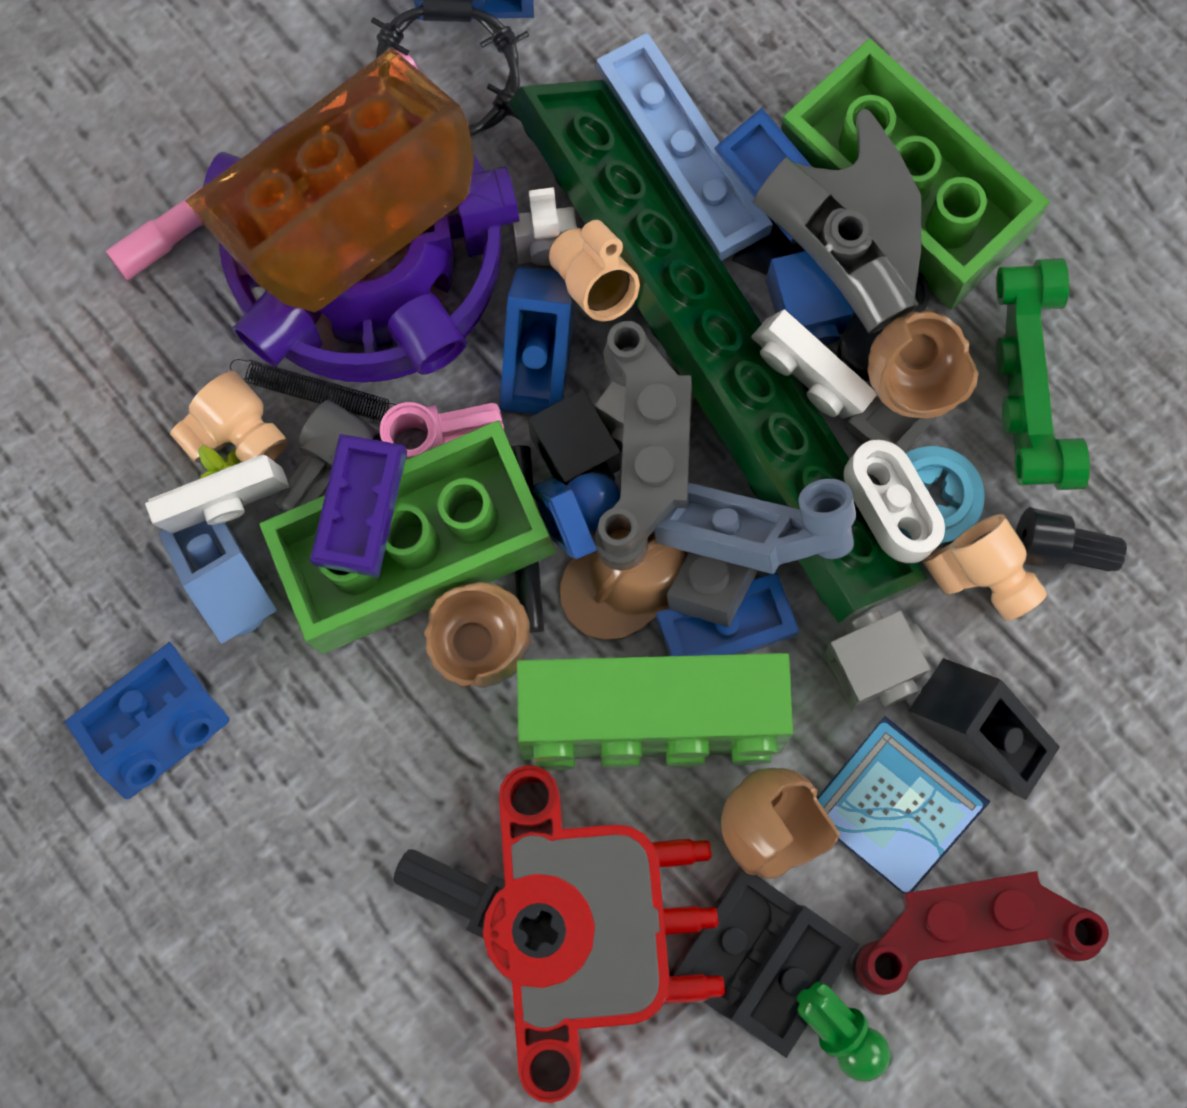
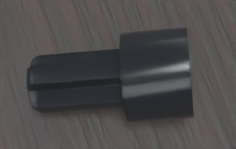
[1015,507,1127,571]

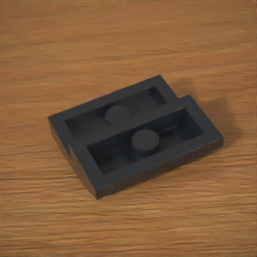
[669,866,859,1058]

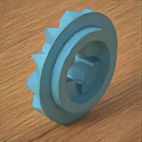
[898,446,985,546]

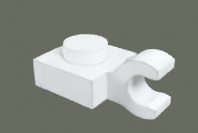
[513,187,577,266]

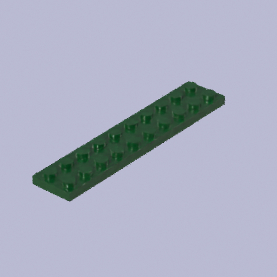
[509,80,927,623]

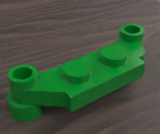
[996,258,1090,490]

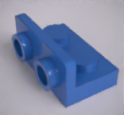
[64,642,230,799]

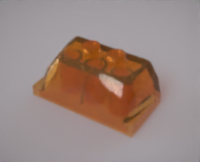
[185,47,474,312]

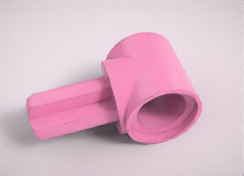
[380,402,504,460]

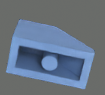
[159,521,277,644]

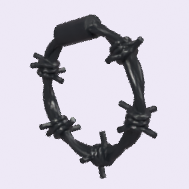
[371,0,529,141]

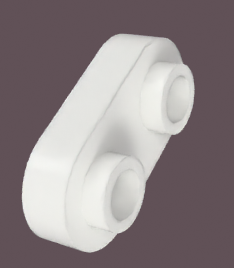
[844,440,945,563]

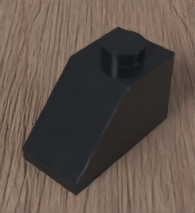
[908,658,1060,800]

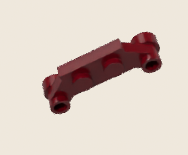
[852,871,1109,995]

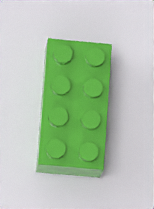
[781,38,1051,311]
[259,420,557,655]
[517,653,793,770]

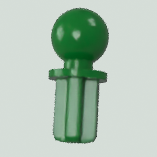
[797,982,891,1082]

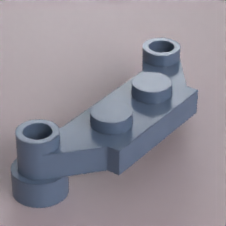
[654,479,856,574]

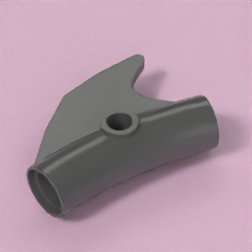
[753,109,921,334]

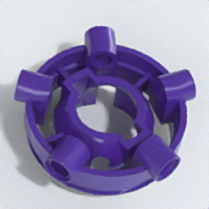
[202,74,520,383]

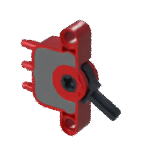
[393,765,725,1103]

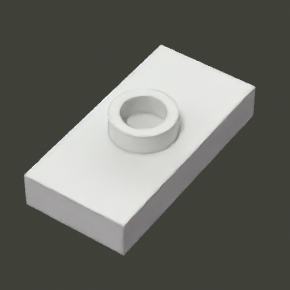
[145,454,290,534]

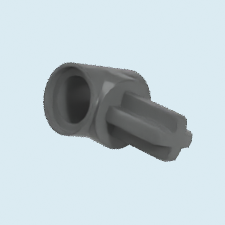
[275,399,382,513]

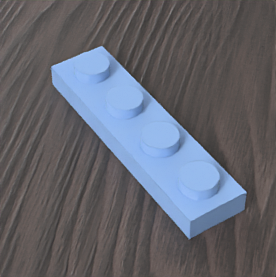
[596,32,773,261]

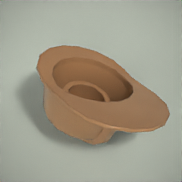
[560,529,689,641]

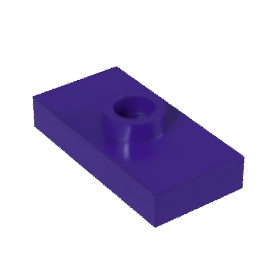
[310,434,407,578]

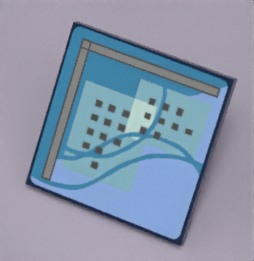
[817,716,990,894]

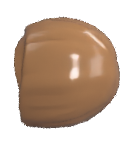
[868,310,979,419]
[424,582,531,688]
[721,768,840,879]

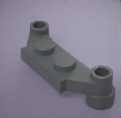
[594,321,692,571]

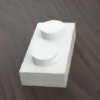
[751,309,877,419]

